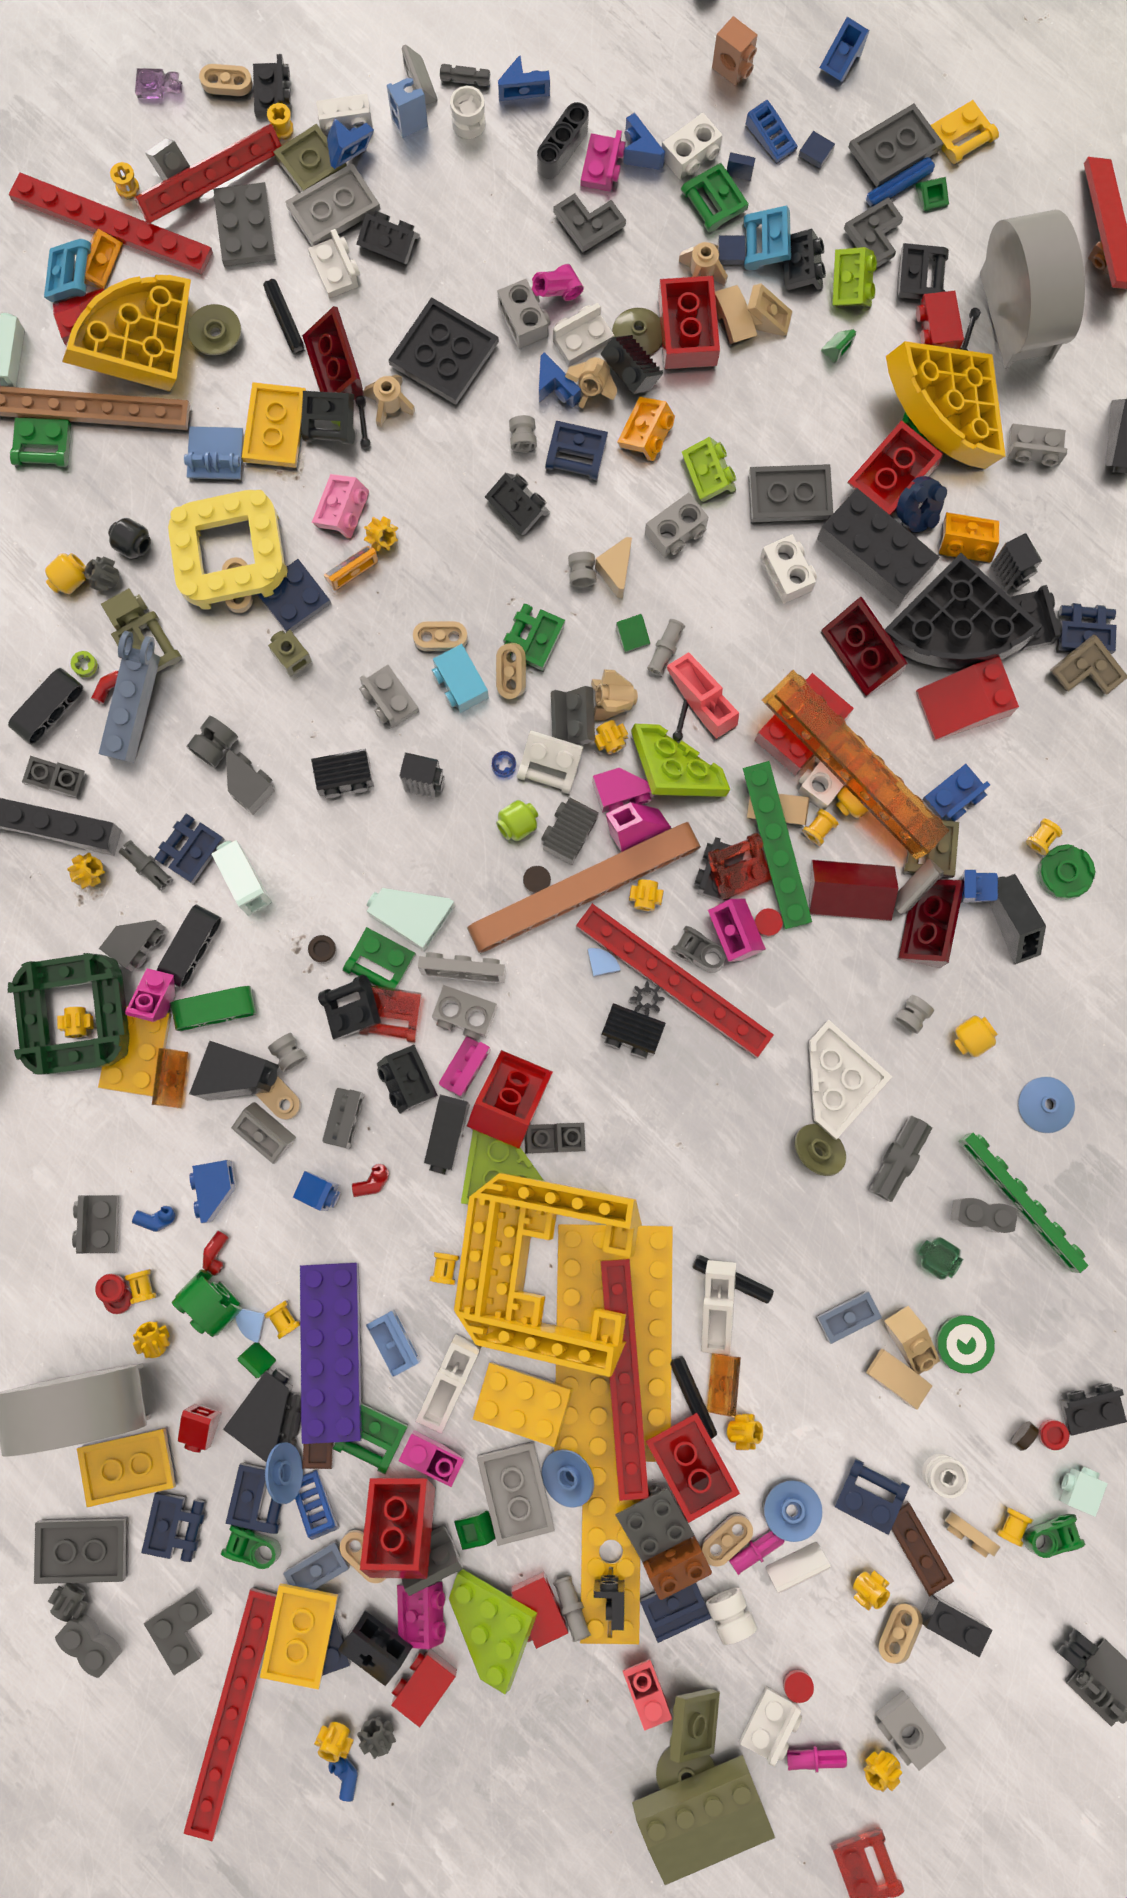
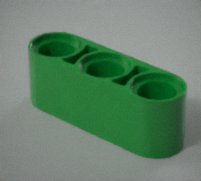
[171,986,256,1031]

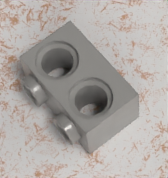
[497,279,551,349]
[645,492,709,558]
[432,985,497,1040]

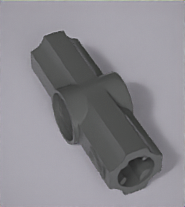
[869,1116,933,1202]

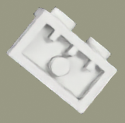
[316,94,373,135]
[308,229,360,299]
[553,303,614,366]
[739,1686,802,1767]

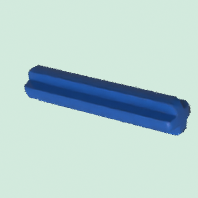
[866,157,935,208]

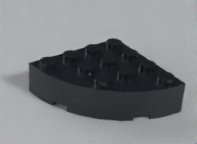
[884,553,1042,669]

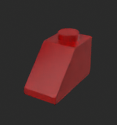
[178,1404,222,1453]

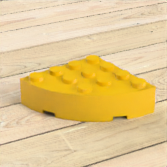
[62,275,191,392]
[886,341,1006,469]

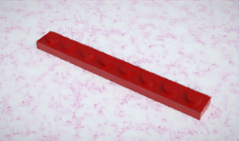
[8,172,213,275]
[576,903,774,1058]
[600,1259,649,1501]
[183,1588,277,1841]

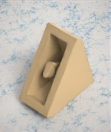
[595,537,632,598]

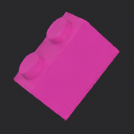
[708,899,766,962]

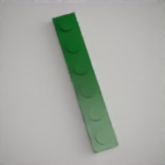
[743,761,812,929]
[959,1132,1089,1273]

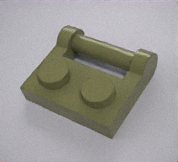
[111,611,182,672]
[904,817,960,878]

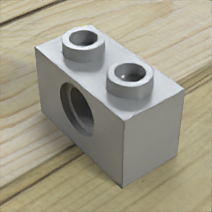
[876,1690,946,1771]

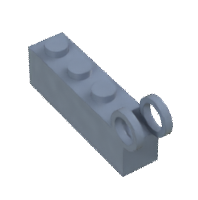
[98,631,160,763]

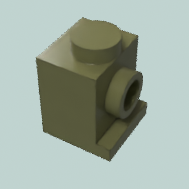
[101,588,148,630]
[268,630,312,677]

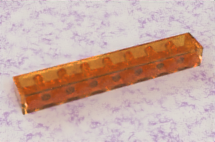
[762,670,949,860]

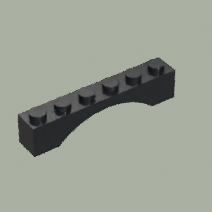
[0,798,121,856]

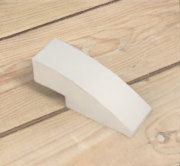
[702,1260,736,1355]
[416,1334,482,1434]

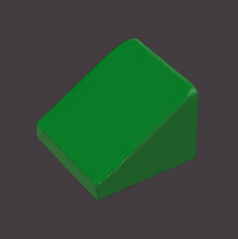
[916,177,949,211]
[821,329,856,362]
[616,614,650,653]
[237,1342,276,1379]
[454,1511,496,1550]

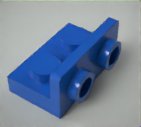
[922,764,990,821]

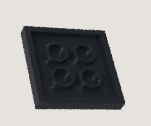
[388,297,499,405]

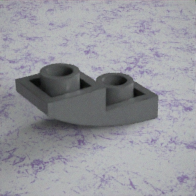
[22,755,85,797]
[525,1123,586,1154]

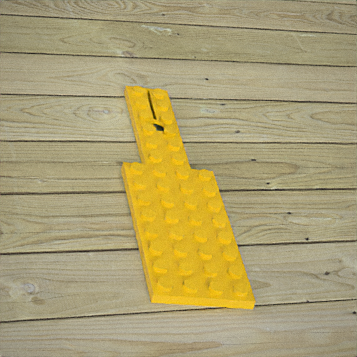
[554,1224,673,1645]

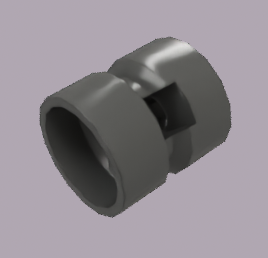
[186,715,238,768]

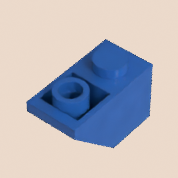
[189,1160,236,1223]
[293,1171,341,1211]

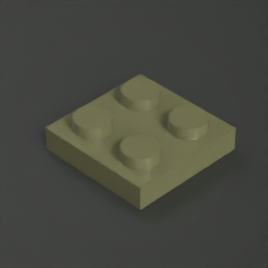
[273,124,347,192]
[670,1689,720,1763]

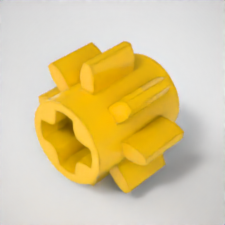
[364,516,398,552]
[594,720,629,754]
[67,853,105,889]
[629,879,664,911]
[57,1007,94,1038]
[133,1322,170,1358]
[727,1414,763,1450]
[853,1571,890,1611]
[314,1722,354,1763]
[864,1750,902,1792]

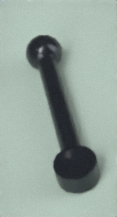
[960,308,981,351]
[355,396,371,448]
[673,696,688,741]

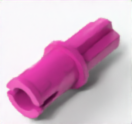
[729,1531,785,1575]
[787,1746,847,1773]

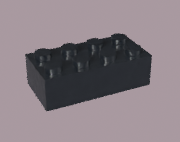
[817,488,940,607]

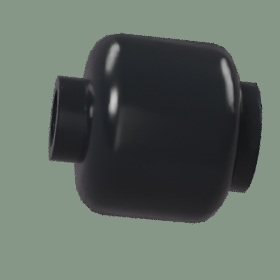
[108,518,151,559]

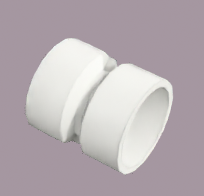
[450,86,486,139]
[922,1454,969,1498]
[706,1587,757,1645]

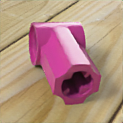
[532,264,584,302]

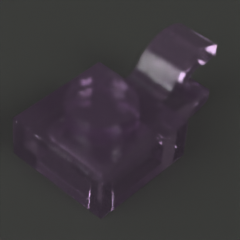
[135,68,183,99]

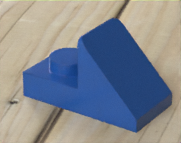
[819,17,870,82]
[498,55,550,102]
[623,112,665,170]
[327,119,374,169]
[539,352,581,408]
[962,870,998,903]

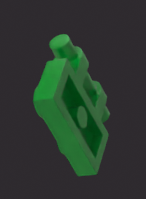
[503,603,565,671]

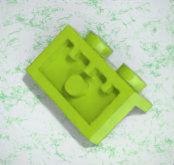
[833,247,877,307]
[682,436,737,502]

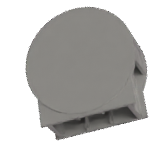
[980,209,1085,369]
[0,1363,151,1457]

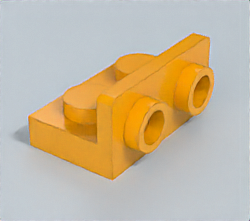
[617,396,675,461]
[939,512,999,563]

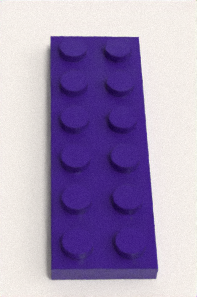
[300,1263,362,1444]

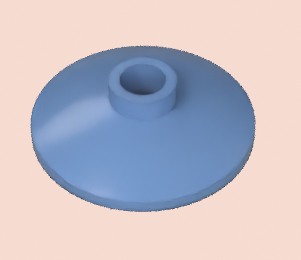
[1018,1077,1075,1133]
[265,1442,303,1504]
[542,1449,594,1508]
[764,1481,823,1542]

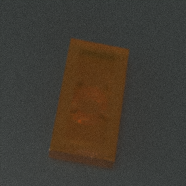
[152,1048,188,1108]
[707,1353,741,1416]

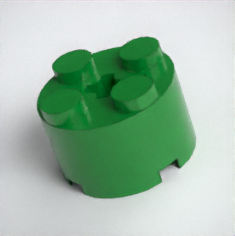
[172,1269,242,1337]

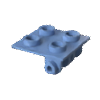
[184,426,243,480]

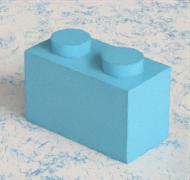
[432,644,489,713]

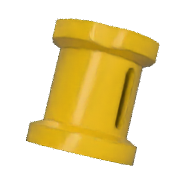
[267,103,294,140]
[110,162,140,199]
[802,809,839,846]
[1026,818,1063,855]
[429,1252,459,1285]
[125,1269,157,1304]
[264,1300,300,1339]
[997,1507,1033,1547]

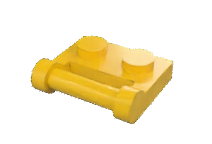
[931,100,999,164]

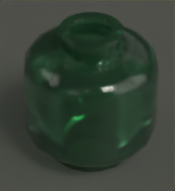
[918,1237,964,1280]

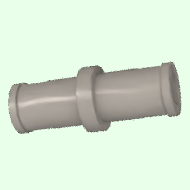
[647,619,685,676]
[553,1576,591,1642]

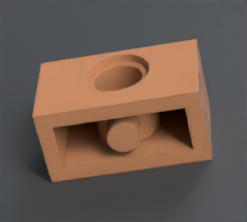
[712,16,758,86]

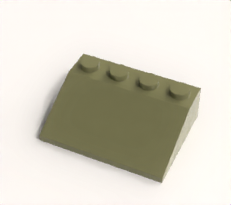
[632,1755,775,1885]

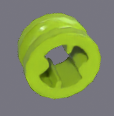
[70,651,98,678]

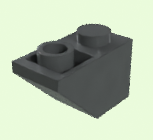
[145,138,190,181]
[226,749,275,815]
[99,920,166,972]

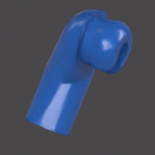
[132,1206,175,1232]
[328,1757,358,1802]

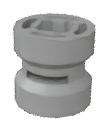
[509,415,537,452]
[568,551,596,587]
[895,995,934,1034]
[268,1033,307,1072]

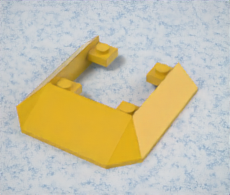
[454,1173,642,1377]

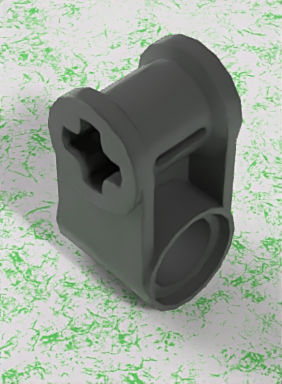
[671,926,726,973]

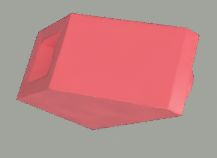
[622,1659,672,1731]

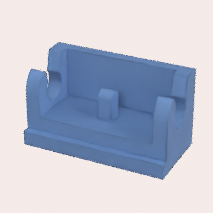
[386,78,428,138]
[366,1309,421,1377]

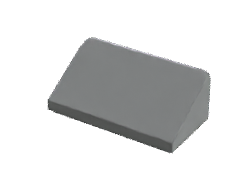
[401,44,438,105]
[895,859,944,914]
[231,1102,296,1164]

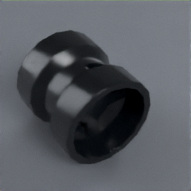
[1057,1628,1099,1672]

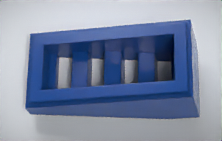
[745,100,798,163]
[295,1470,339,1540]

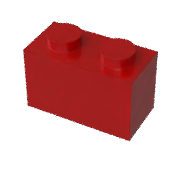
[916,290,964,349]
[511,1571,569,1649]
[391,1649,457,1728]

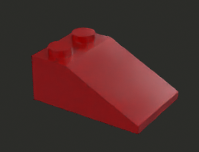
[847,420,943,515]
[916,656,1019,741]
[467,1050,553,1149]
[646,1413,740,1523]

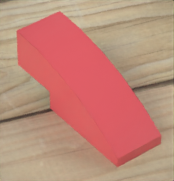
[667,652,739,739]

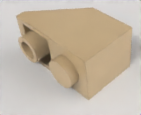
[884,1306,940,1374]

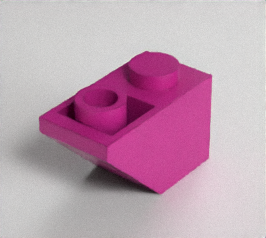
[592,767,655,813]
[606,802,671,852]
[125,968,176,1022]
[399,1430,464,1487]

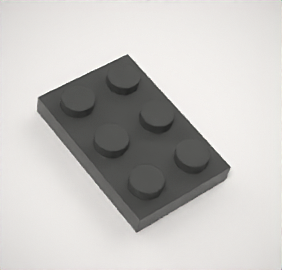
[848,103,944,187]
[213,182,276,267]
[749,464,833,522]
[34,1518,126,1584]

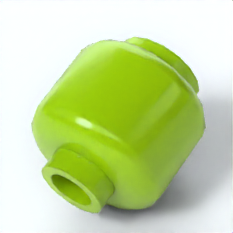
[496,800,539,841]

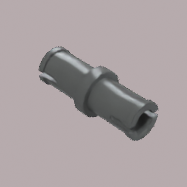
[119,840,172,891]

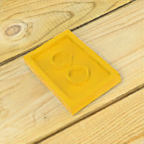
[242,382,306,468]
[98,1006,172,1097]
[473,1362,573,1447]
[77,1428,176,1507]
[260,1583,338,1690]

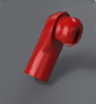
[91,670,119,704]
[352,1164,389,1197]
[202,1231,229,1276]

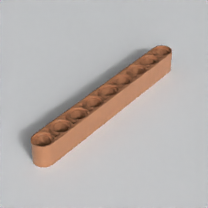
[467,822,701,953]

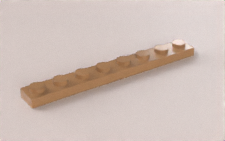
[0,386,190,430]

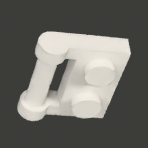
[517,731,583,794]

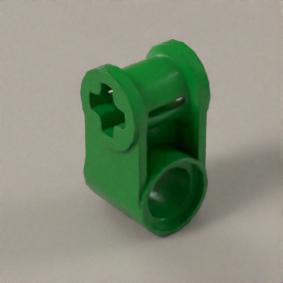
[1023,1514,1086,1558]
[221,1525,281,1569]

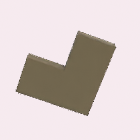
[1050,634,1127,695]

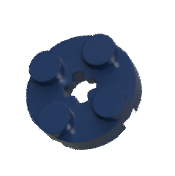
[896,476,947,532]

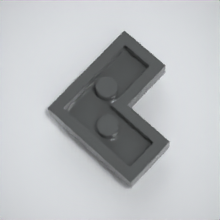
[553,193,626,253]
[844,197,903,267]
[144,1588,212,1675]

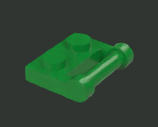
[681,163,749,233]
[10,418,71,467]
[342,927,416,997]
[333,1403,408,1475]

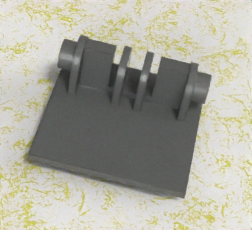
[615,1484,695,1562]
[1067,1639,1127,1727]

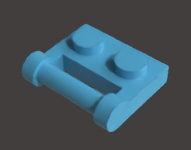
[744,205,791,270]
[44,239,92,302]

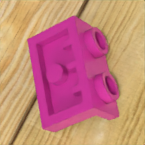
[580,130,626,192]
[439,1037,491,1098]
[397,1582,446,1649]

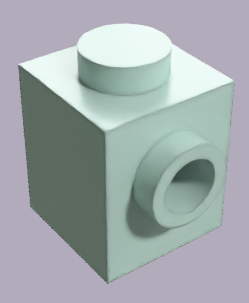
[1060,1466,1108,1517]

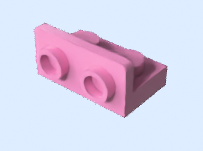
[312,474,369,538]

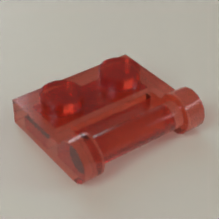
[708,833,772,899]
[359,985,422,1043]
[831,1829,905,1898]

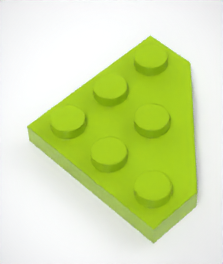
[631,723,730,797]
[461,1129,544,1204]
[449,1569,537,1694]

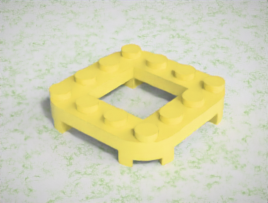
[168,490,287,609]

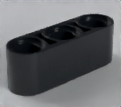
[537,102,589,179]
[8,668,84,745]
[156,904,222,988]

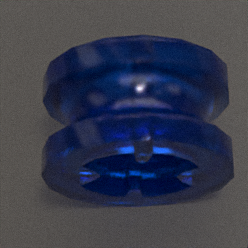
[491,751,516,778]

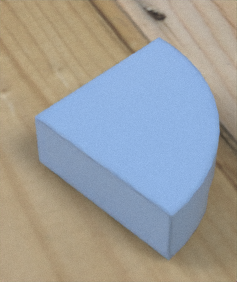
[587,948,621,977]
[236,1309,265,1343]

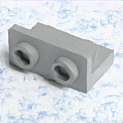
[1007,423,1067,466]
[359,665,419,728]

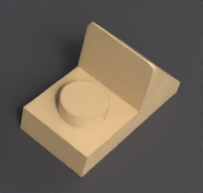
[747,283,792,336]

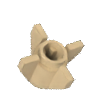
[679,242,728,285]
[565,357,618,408]
[363,375,415,427]
[591,669,638,721]

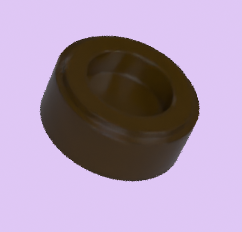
[523,866,551,894]
[308,935,337,964]
[1011,1421,1039,1451]

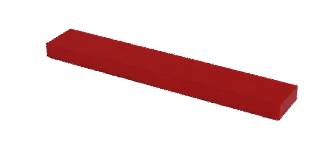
[134,124,282,224]
[1084,157,1127,289]

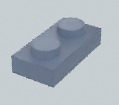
[816,1291,882,1344]
[283,1541,350,1590]

